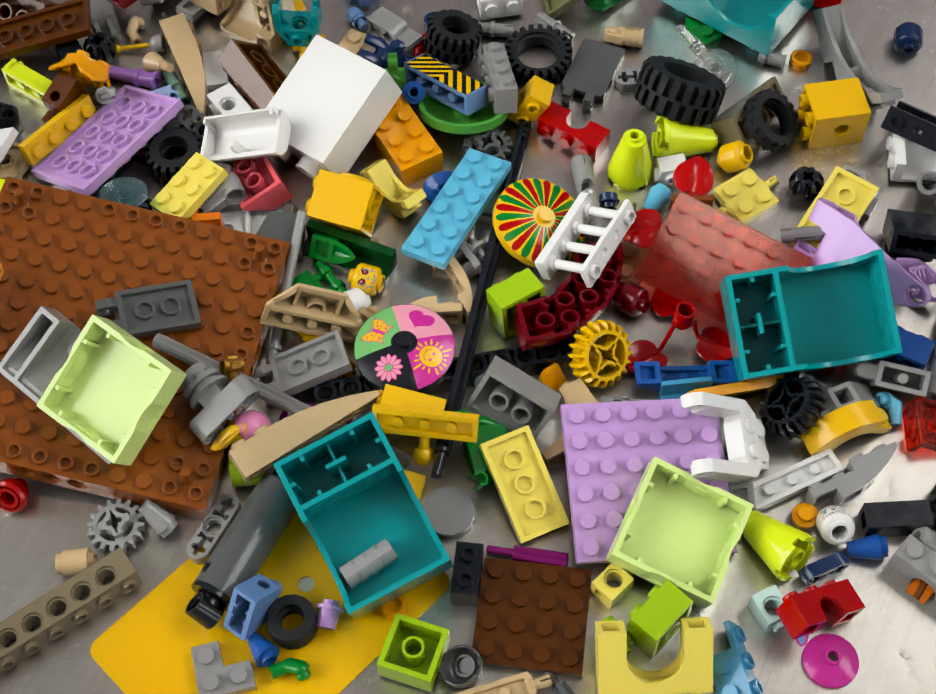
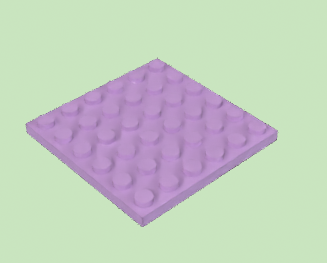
[560,399,737,565]

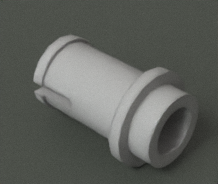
[757,52,787,69]

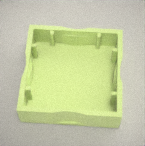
[36,314,187,466]
[605,457,754,609]

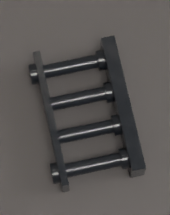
[881,100,936,152]

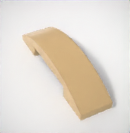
[432,256,473,322]

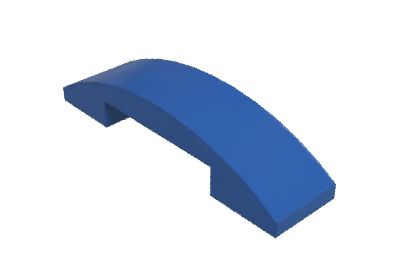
[633,360,737,392]

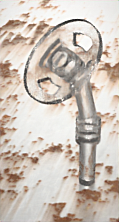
[676,24,737,89]

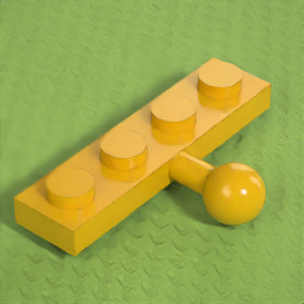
[372,403,479,466]

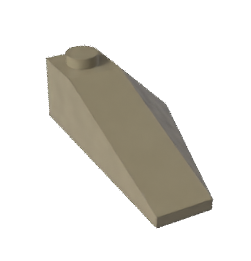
[710,76,783,156]

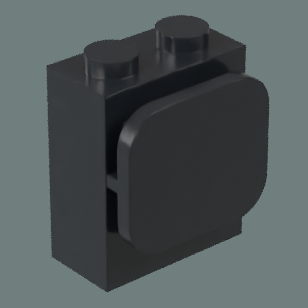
[882,209,936,262]

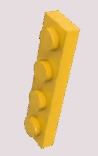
[18,94,97,166]

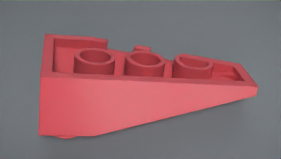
[231,156,293,211]

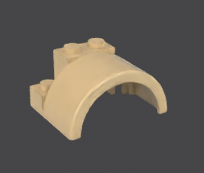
[220,0,295,55]

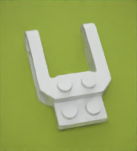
[680,392,770,483]

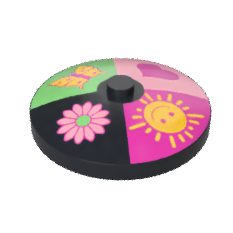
[354,304,456,393]

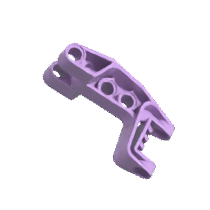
[786,198,936,307]

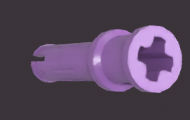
[109,65,162,91]

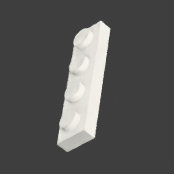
[753,448,844,512]

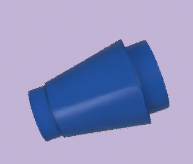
[846,533,888,560]

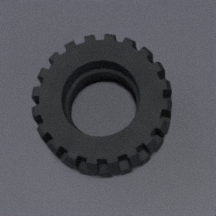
[633,55,726,126]

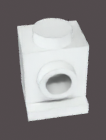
[652,153,686,186]

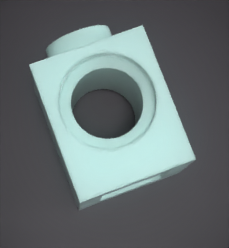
[747,584,785,634]

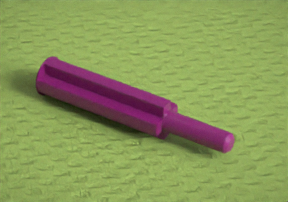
[486,545,569,567]

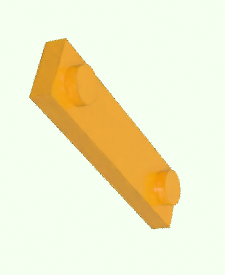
[687,375,784,396]

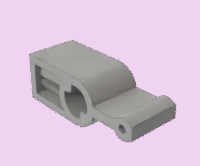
[366,6,423,52]

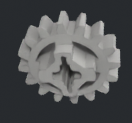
[87,498,147,554]

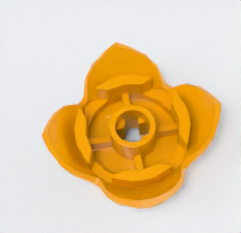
[49,50,111,90]

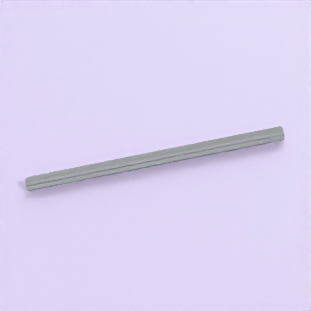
[152,333,411,468]

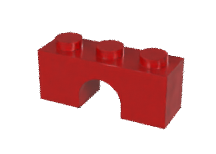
[537,101,611,163]
[775,579,866,639]

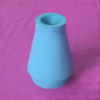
[643,183,672,211]

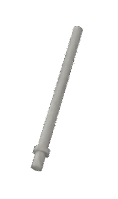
[266,211,307,364]

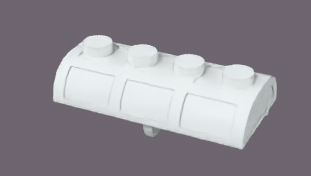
[200,107,291,163]

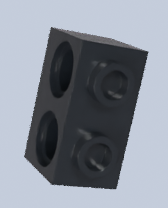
[450,541,484,607]

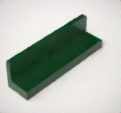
[303,219,397,284]

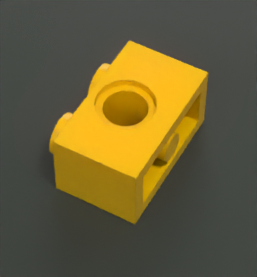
[508,75,554,124]

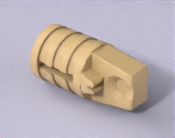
[604,26,644,48]

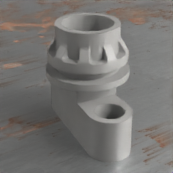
[180,361,260,445]

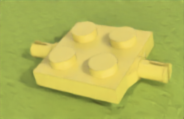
[711,168,779,227]

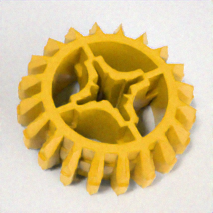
[567,319,633,388]

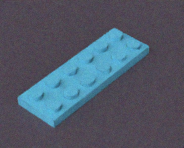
[401,148,512,270]

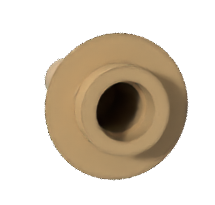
[143,51,174,73]

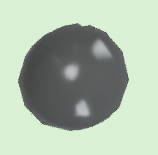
[439,645,483,688]

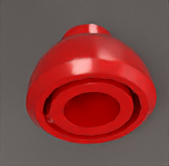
[0,478,29,513]

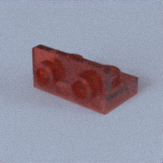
[902,396,936,452]

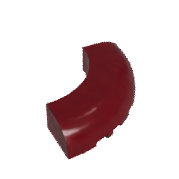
[514,242,623,351]

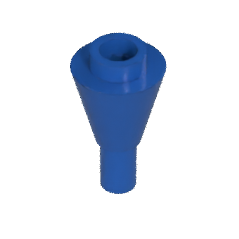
[402,81,425,104]
[247,631,280,668]

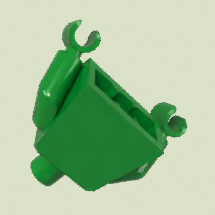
[456,409,507,491]

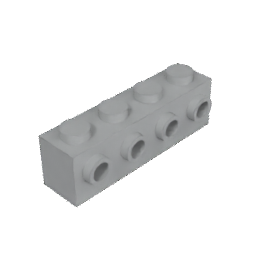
[478,42,518,114]

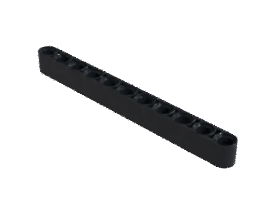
[314,336,575,406]

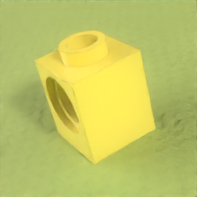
[590,563,634,610]

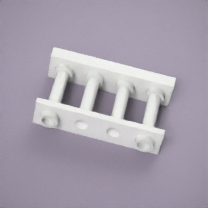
[534,192,637,288]

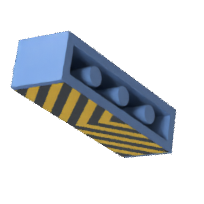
[404,54,487,116]

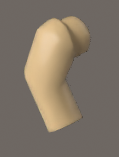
[126,16,145,45]

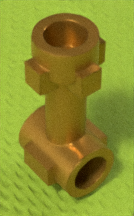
[219,355,245,384]

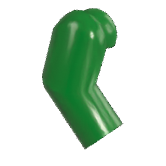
[269,657,311,681]

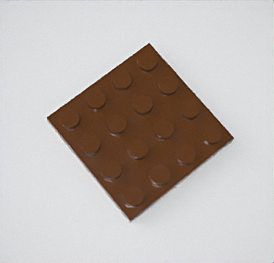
[470,557,592,678]

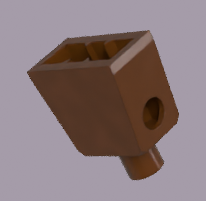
[41,70,88,124]

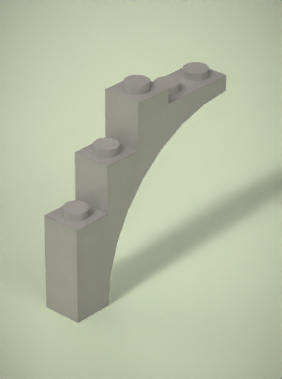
[813,3,904,116]

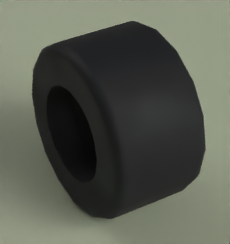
[266,594,318,650]

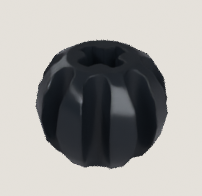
[83,31,117,63]
[789,166,824,201]

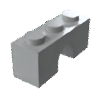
[887,534,936,602]

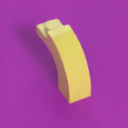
[359,159,427,218]

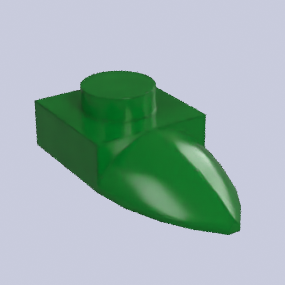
[685,17,722,50]
[308,233,356,264]

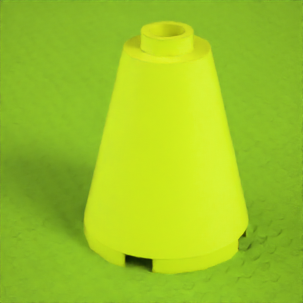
[651,116,718,158]
[607,129,653,191]
[742,510,816,582]

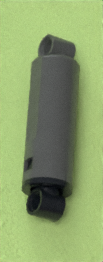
[185,469,296,630]

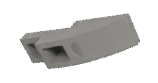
[804,442,898,507]

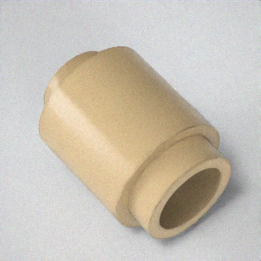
[55,547,98,577]

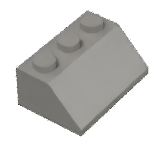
[465,355,562,440]

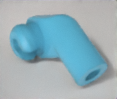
[875,392,903,426]

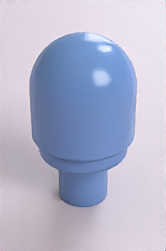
[345,7,368,31]

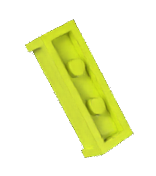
[1,58,53,105]

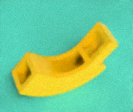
[801,400,892,455]

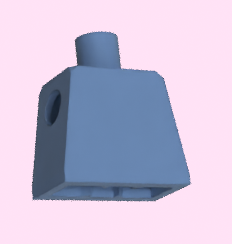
[223,574,283,641]

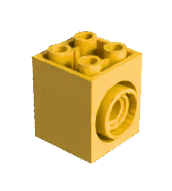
[795,77,872,149]
[305,169,385,238]

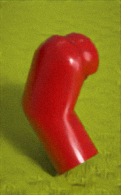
[411,33,427,57]

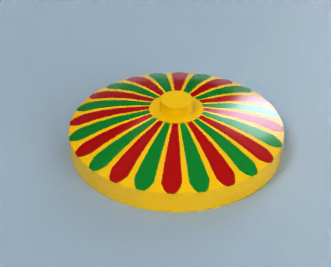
[492,178,585,268]

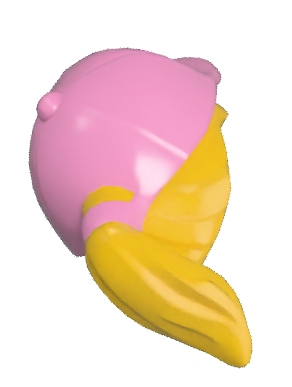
[210,410,272,451]

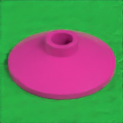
[802,633,859,689]

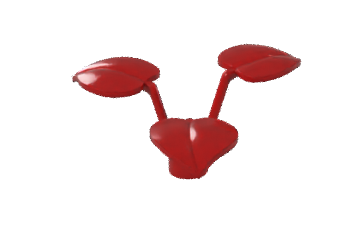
[622,156,733,264]
[626,277,733,374]

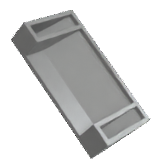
[0,306,113,465]

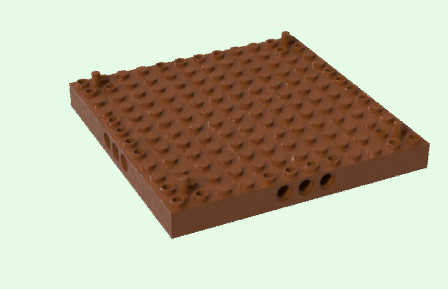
[0,177,290,520]

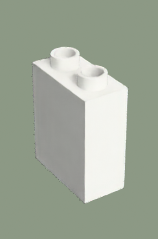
[266,34,402,180]

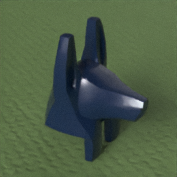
[359,33,415,68]

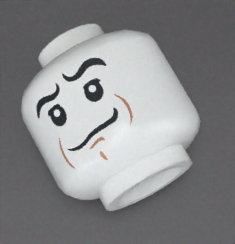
[816,505,855,545]

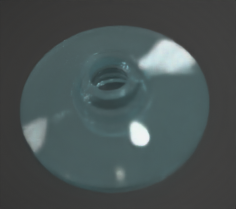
[99,177,148,207]

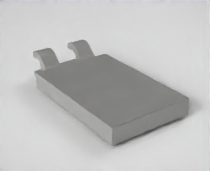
[254,329,352,404]

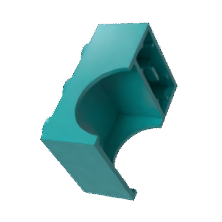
[660,0,814,57]
[719,249,903,382]
[273,412,453,619]

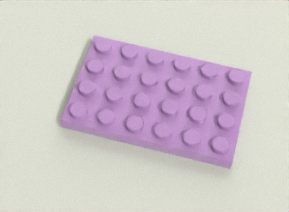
[31,84,184,196]

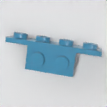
[713,620,764,694]

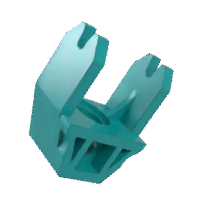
[272,0,322,47]

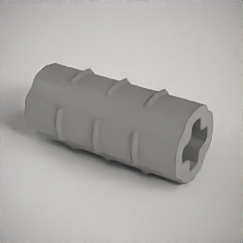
[339,538,399,589]

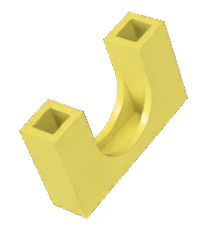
[595,617,714,694]

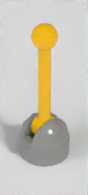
[116,35,166,53]

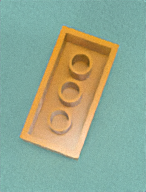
[370,94,444,186]

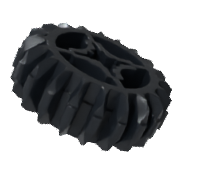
[759,372,828,441]

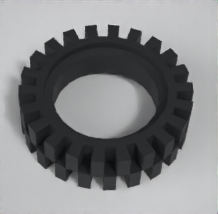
[504,24,573,87]

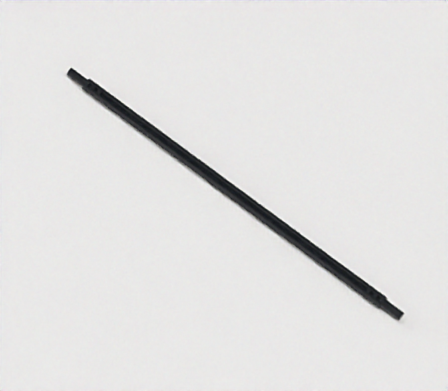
[431,119,532,479]

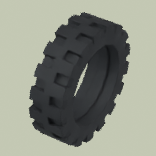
[742,88,800,152]

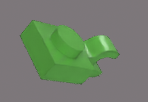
[383,53,406,91]

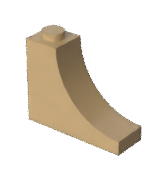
[541,378,598,470]

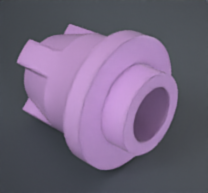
[316,599,344,631]

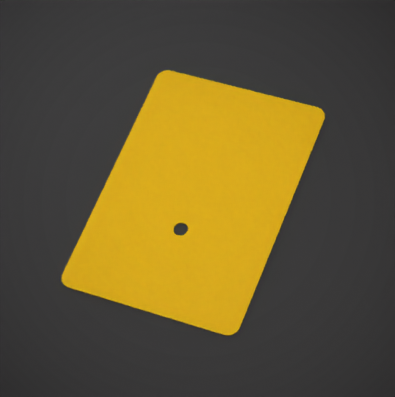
[90,511,450,694]

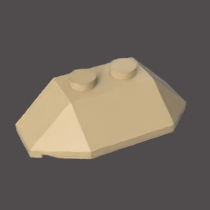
[260,283,364,343]

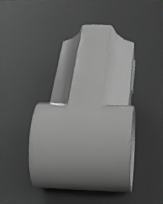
[200,173,246,213]

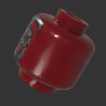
[613,281,651,317]

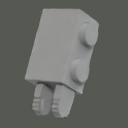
[89,0,120,37]
[852,360,932,398]

